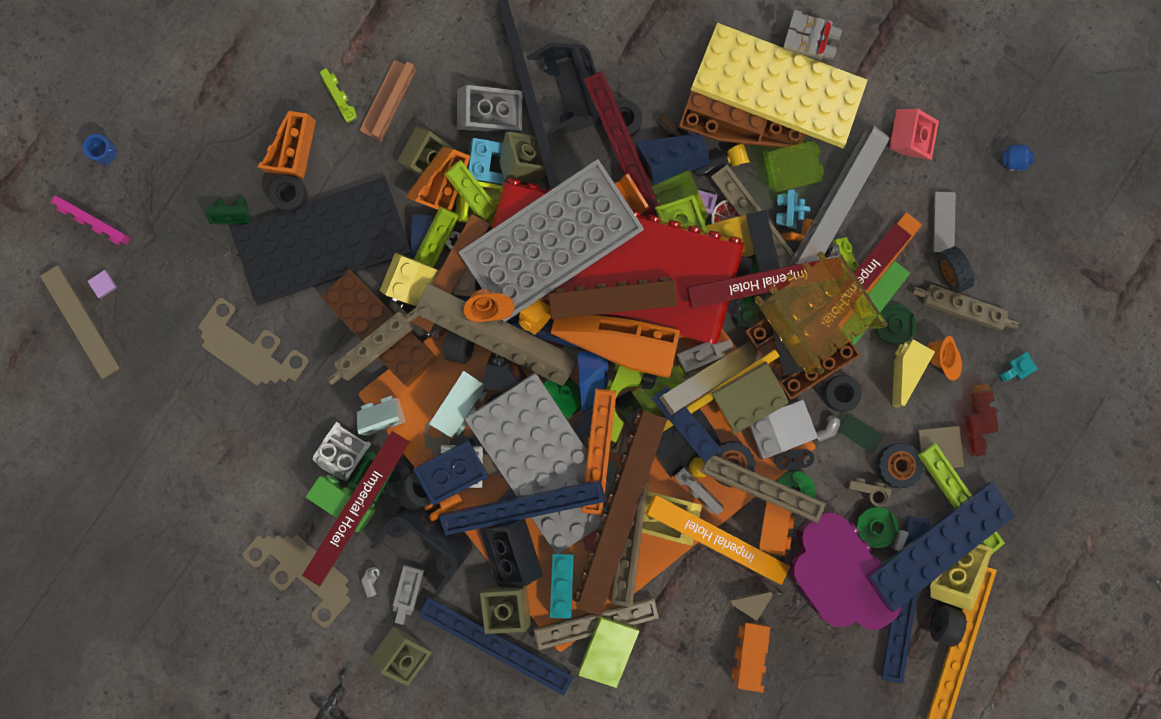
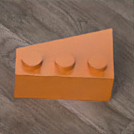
[258,111,316,179]
[405,147,470,210]
[759,502,795,557]
[731,621,770,693]

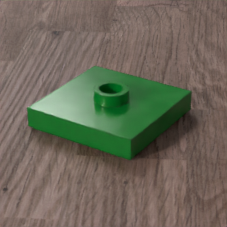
[544,377,581,419]

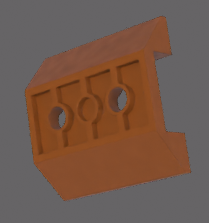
[746,287,861,400]

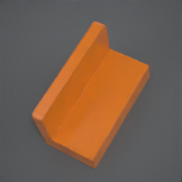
[615,174,649,215]

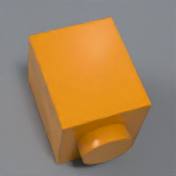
[518,299,551,335]

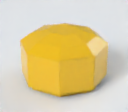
[689,458,706,478]

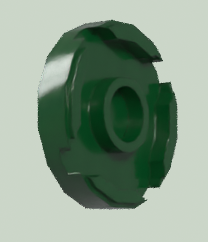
[875,304,917,345]

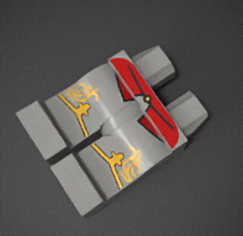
[783,10,842,62]

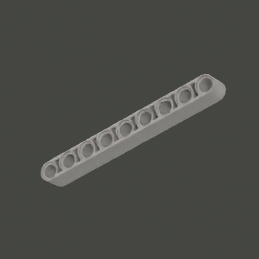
[788,125,889,287]

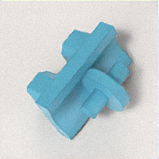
[776,190,810,229]

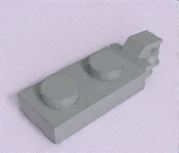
[676,339,734,375]
[675,467,724,515]
[393,565,424,625]

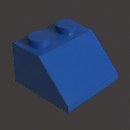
[577,352,609,411]

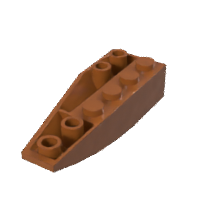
[679,91,806,150]

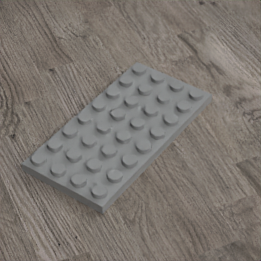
[458,159,644,322]
[465,372,614,553]

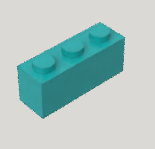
[550,553,574,618]

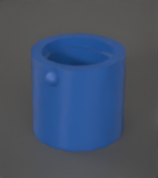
[82,134,117,165]

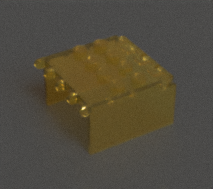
[754,251,888,374]

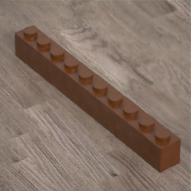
[574,408,667,616]

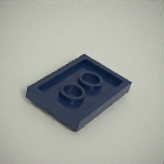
[413,439,489,505]

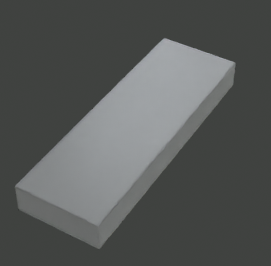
[932,192,956,253]

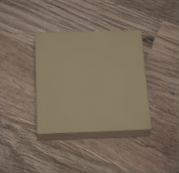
[917,426,964,471]

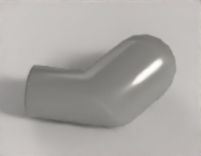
[816,415,840,442]
[361,567,380,598]

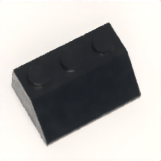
[655,408,721,478]
[479,519,543,586]

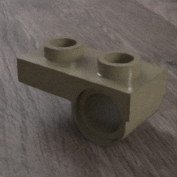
[846,478,892,507]

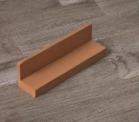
[360,60,416,141]

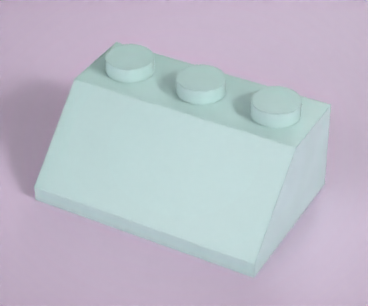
[429,371,488,439]

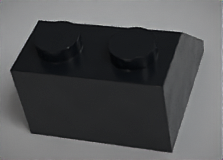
[483,353,527,392]

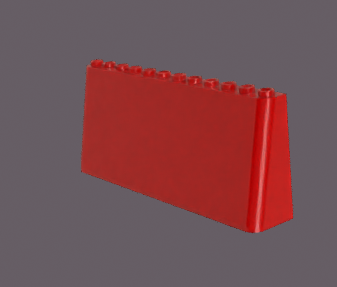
[491,178,745,344]

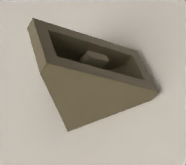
[729,590,773,621]

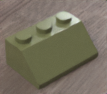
[711,361,789,434]

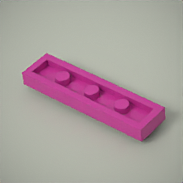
[51,195,131,245]

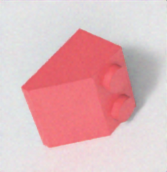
[890,109,939,160]

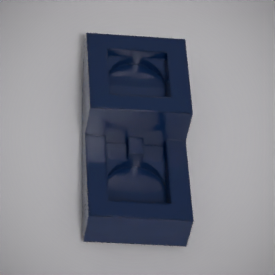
[411,214,433,257]

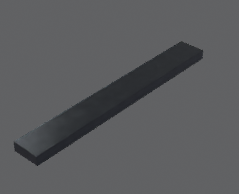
[746,210,804,376]

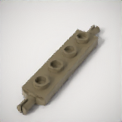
[912,284,1019,332]
[327,308,419,385]

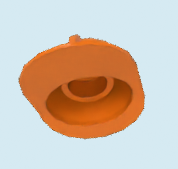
[464,289,514,322]
[927,336,962,381]

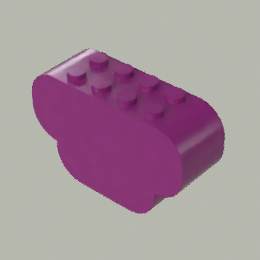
[789,512,901,630]

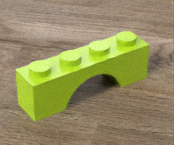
[606,364,644,443]

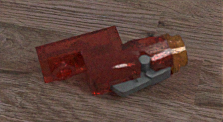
[965,383,1003,456]

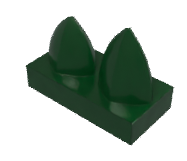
[205,195,251,224]

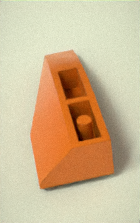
[551,315,680,378]

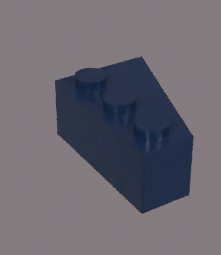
[636,134,709,185]

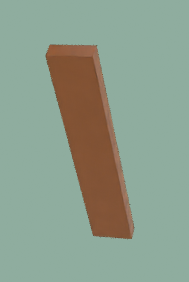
[411,214,490,332]

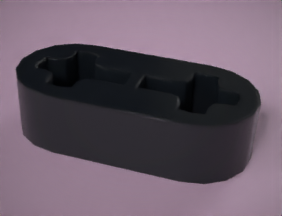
[774,449,814,470]

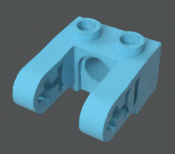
[467,138,507,185]

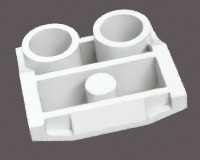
[313,422,371,481]

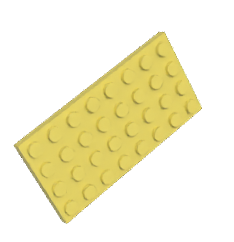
[691,23,867,148]

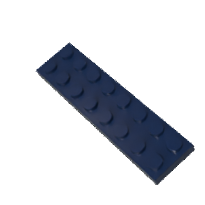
[867,482,1015,612]

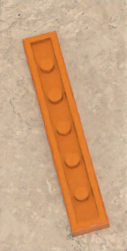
[581,388,616,515]

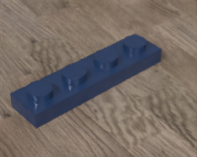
[651,385,721,463]

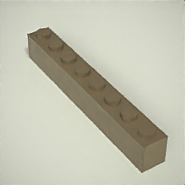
[413,283,577,386]

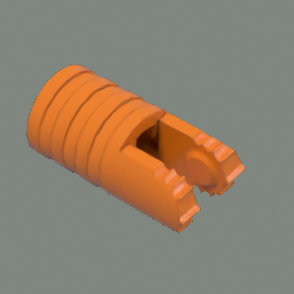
[424,493,464,522]

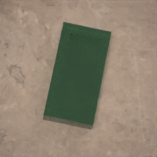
[837,414,883,453]

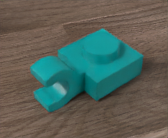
[999,352,1038,382]

